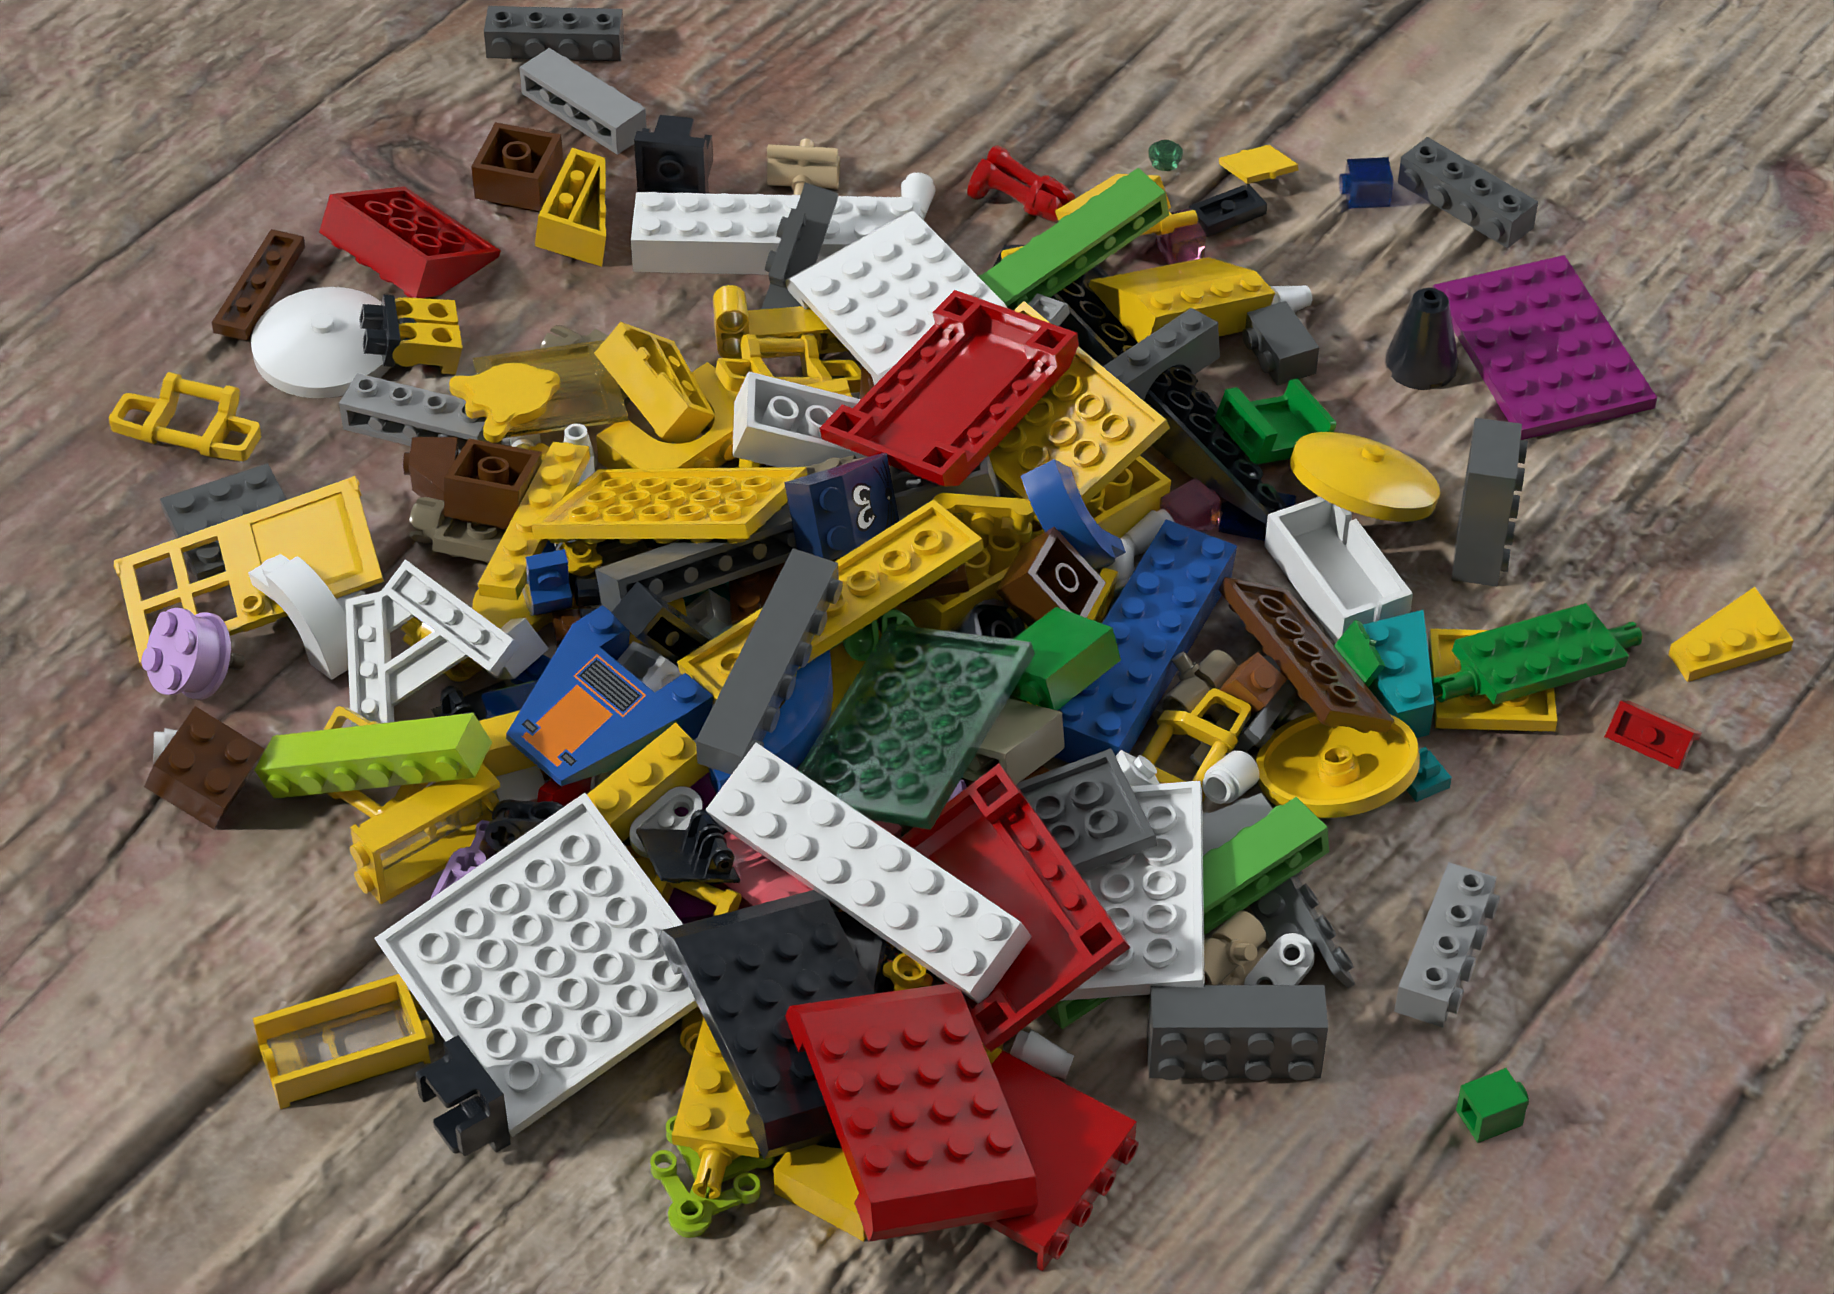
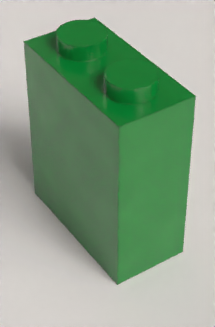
[990,607,1121,711]

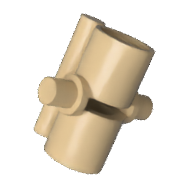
[767,139,840,195]
[1204,911,1268,985]

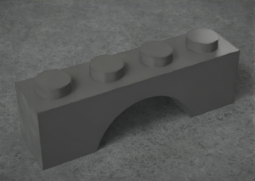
[1103,308,1220,401]

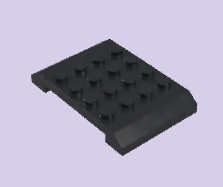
[658,890,875,1159]

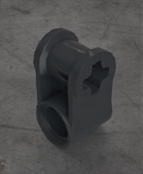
[484,799,564,851]

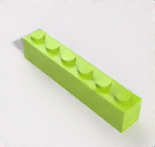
[254,713,492,799]

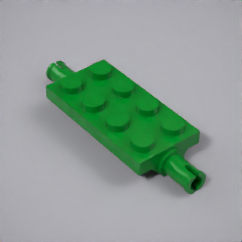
[1432,603,1642,705]

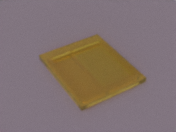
[473,340,628,439]

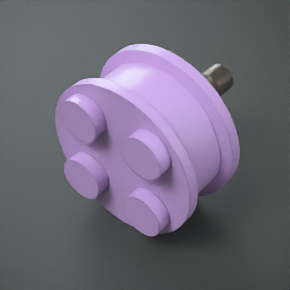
[141,608,245,700]

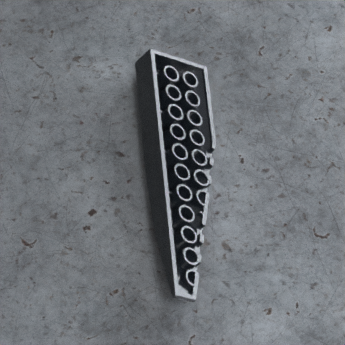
[993,245,1288,525]

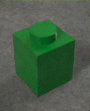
[1456,1068,1529,1143]

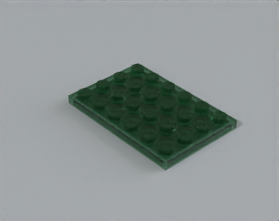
[798,623,1035,830]

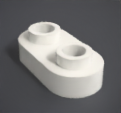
[630,787,702,858]
[1244,933,1315,985]

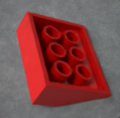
[319,186,501,298]

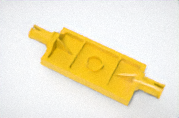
[672,1017,761,1199]

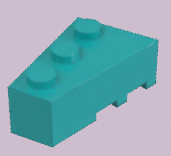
[1363,610,1434,738]

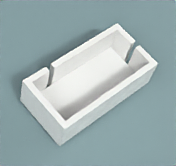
[1265,496,1413,643]

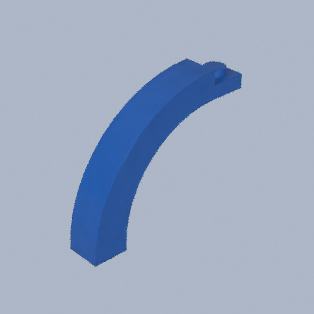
[708,650,833,795]

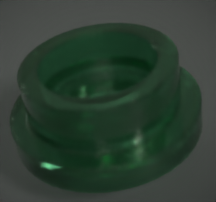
[1148,139,1183,171]

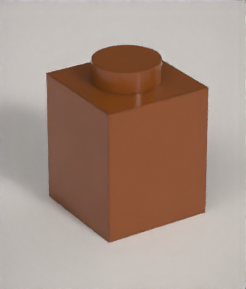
[1219,652,1287,717]

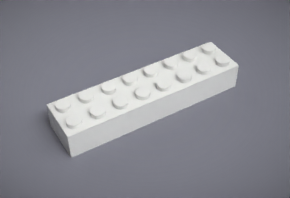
[631,192,920,275]
[706,743,1032,1004]

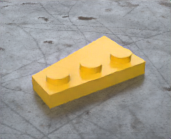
[1668,587,1794,682]

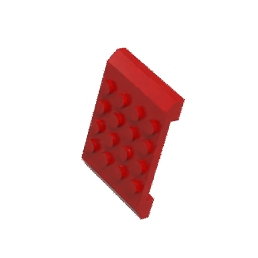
[819,290,1079,487]
[899,764,1131,1052]
[785,983,1038,1242]

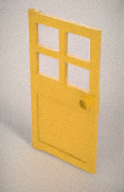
[114,476,384,666]

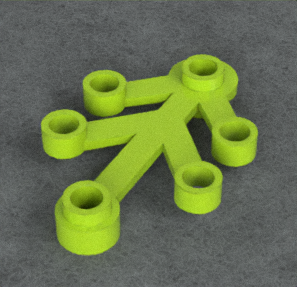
[650,1115,775,1238]

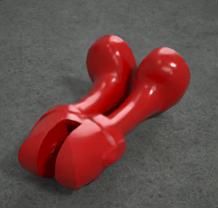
[967,145,1075,222]

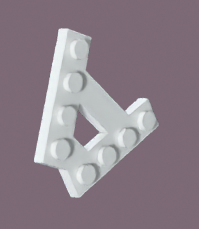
[345,560,520,727]

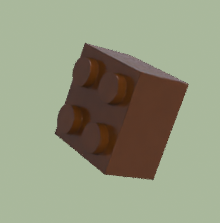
[471,122,564,211]
[444,438,542,530]
[995,526,1106,627]
[144,706,265,830]

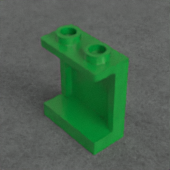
[1215,379,1337,465]

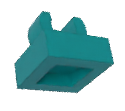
[1406,746,1452,802]

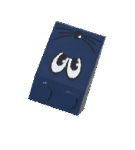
[784,453,899,560]

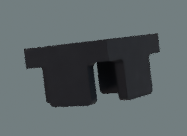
[634,115,713,194]
[415,1035,511,1156]

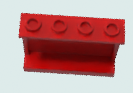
[983,1050,1139,1272]

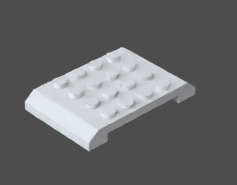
[785,211,1007,385]

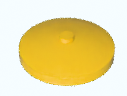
[1290,432,1440,522]
[1256,712,1420,818]

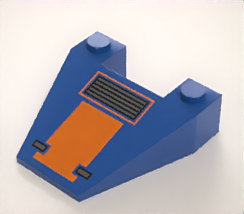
[506,605,713,786]

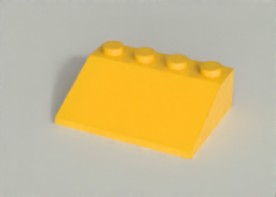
[1089,257,1275,343]

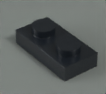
[1188,184,1267,237]

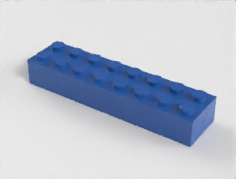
[1054,519,1237,763]

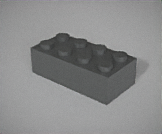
[1451,418,1528,586]
[1146,985,1328,1080]

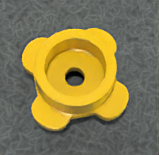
[559,539,603,576]
[883,953,933,991]

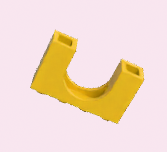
[596,362,739,469]

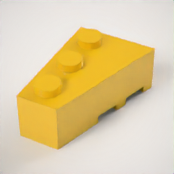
[535,148,606,267]
[594,321,715,444]

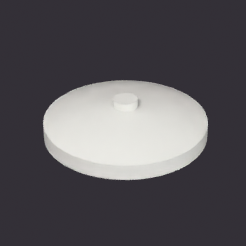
[251,287,390,398]

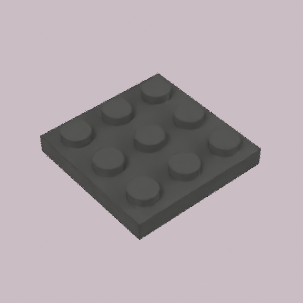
[160,463,287,581]
[1017,749,1157,874]

